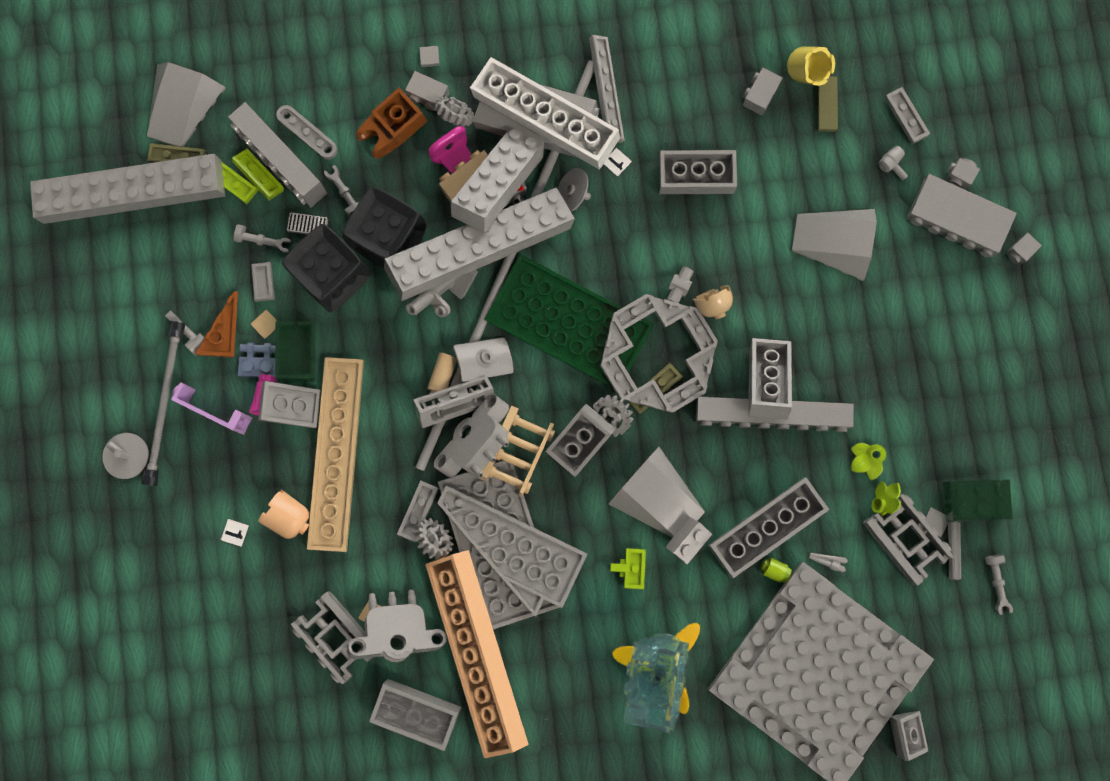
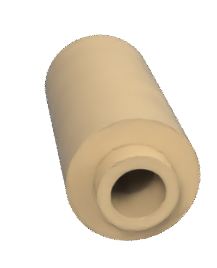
[427,353,457,394]

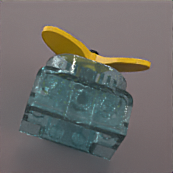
[612,623,700,733]

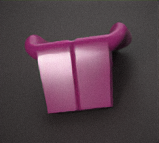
[428,126,471,174]

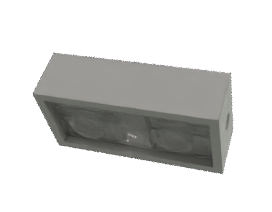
[369,679,461,751]

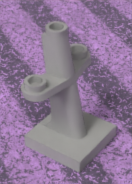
[406,270,478,317]

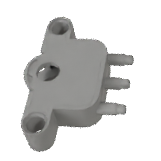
[434,394,509,478]
[347,590,447,662]

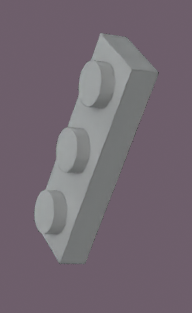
[884,87,930,144]
[397,480,439,542]

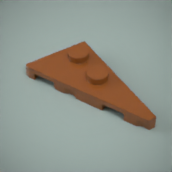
[196,291,238,358]

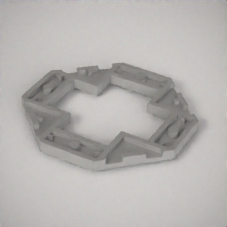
[600,294,717,413]

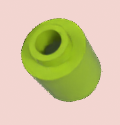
[760,557,792,583]

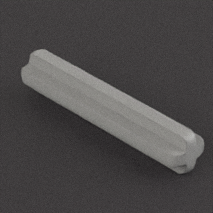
[948,521,961,580]

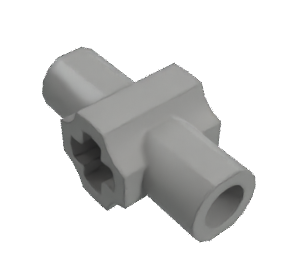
[667,267,693,303]

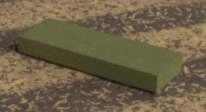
[818,76,838,132]
[147,143,206,163]
[628,363,683,415]

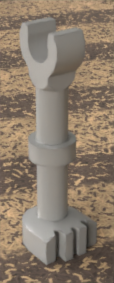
[324,165,359,217]
[234,224,291,253]
[985,555,1013,615]

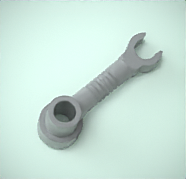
[165,311,205,356]

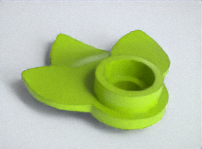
[851,443,886,480]
[871,481,901,516]

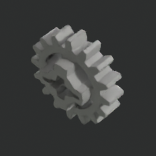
[434,96,475,127]
[593,395,633,437]
[413,518,454,560]

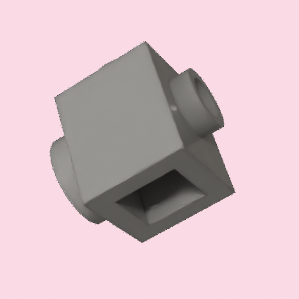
[945,158,980,190]

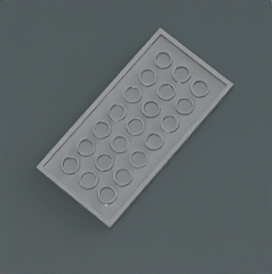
[438,461,560,629]

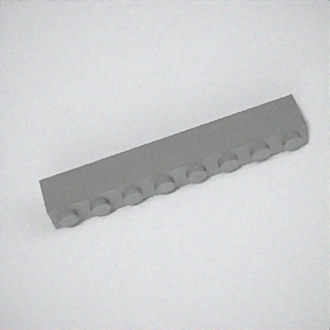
[695,397,854,432]

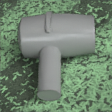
[878,146,908,181]

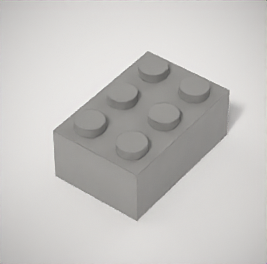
[545,404,616,477]

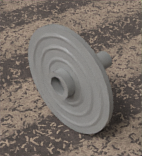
[558,168,591,211]
[103,433,149,479]

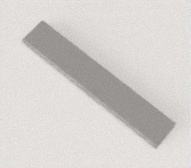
[589,35,625,143]

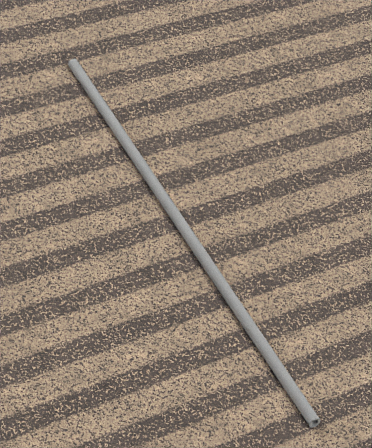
[415,60,594,471]

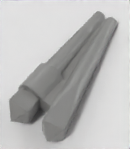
[809,553,848,573]

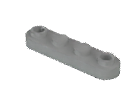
[277,105,338,160]

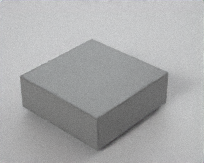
[420,46,440,67]

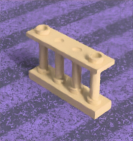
[479,406,555,498]

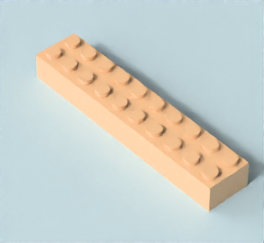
[425,550,529,758]

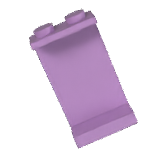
[171,382,252,435]

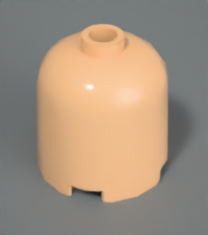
[258,490,309,539]

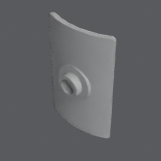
[453,338,513,382]

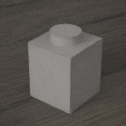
[1006,233,1042,266]

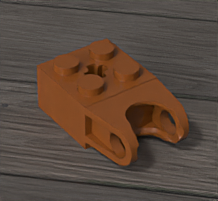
[356,88,428,159]

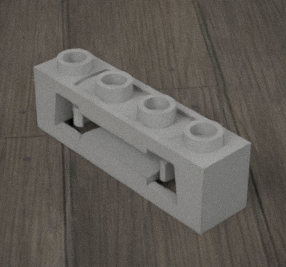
[413,376,494,428]

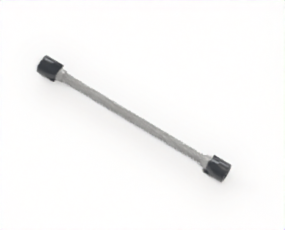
[141,321,185,486]

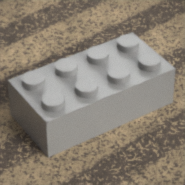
[659,150,737,194]
[748,338,792,420]

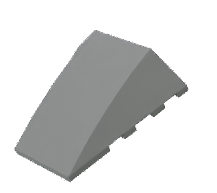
[147,62,226,147]
[791,209,877,281]
[608,447,705,538]

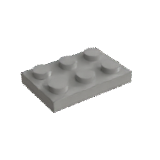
[258,381,321,428]

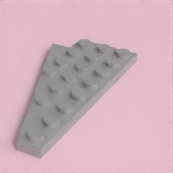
[438,486,587,616]

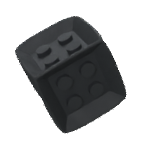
[342,187,427,268]
[282,224,371,313]

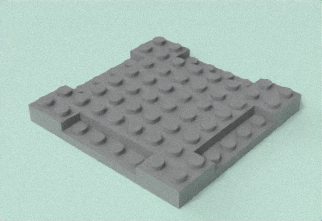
[708,561,934,781]

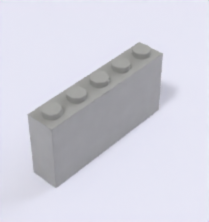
[906,174,1017,258]

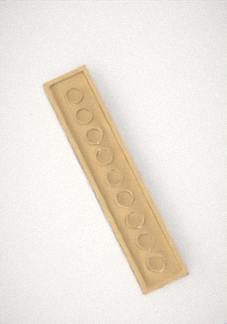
[307,357,364,552]

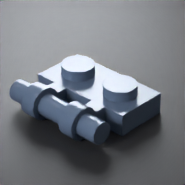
[238,343,279,378]

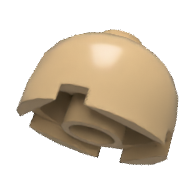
[693,285,733,319]

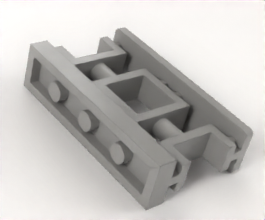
[862,494,953,586]
[291,591,372,684]

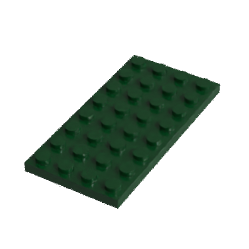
[484,254,654,389]

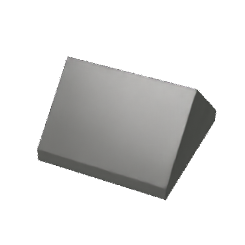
[889,711,928,761]

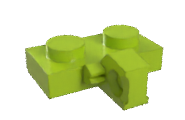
[610,548,646,589]

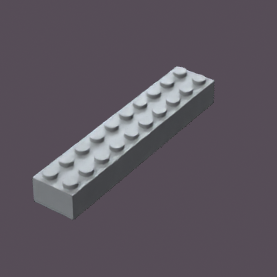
[30,154,225,224]
[384,187,575,301]

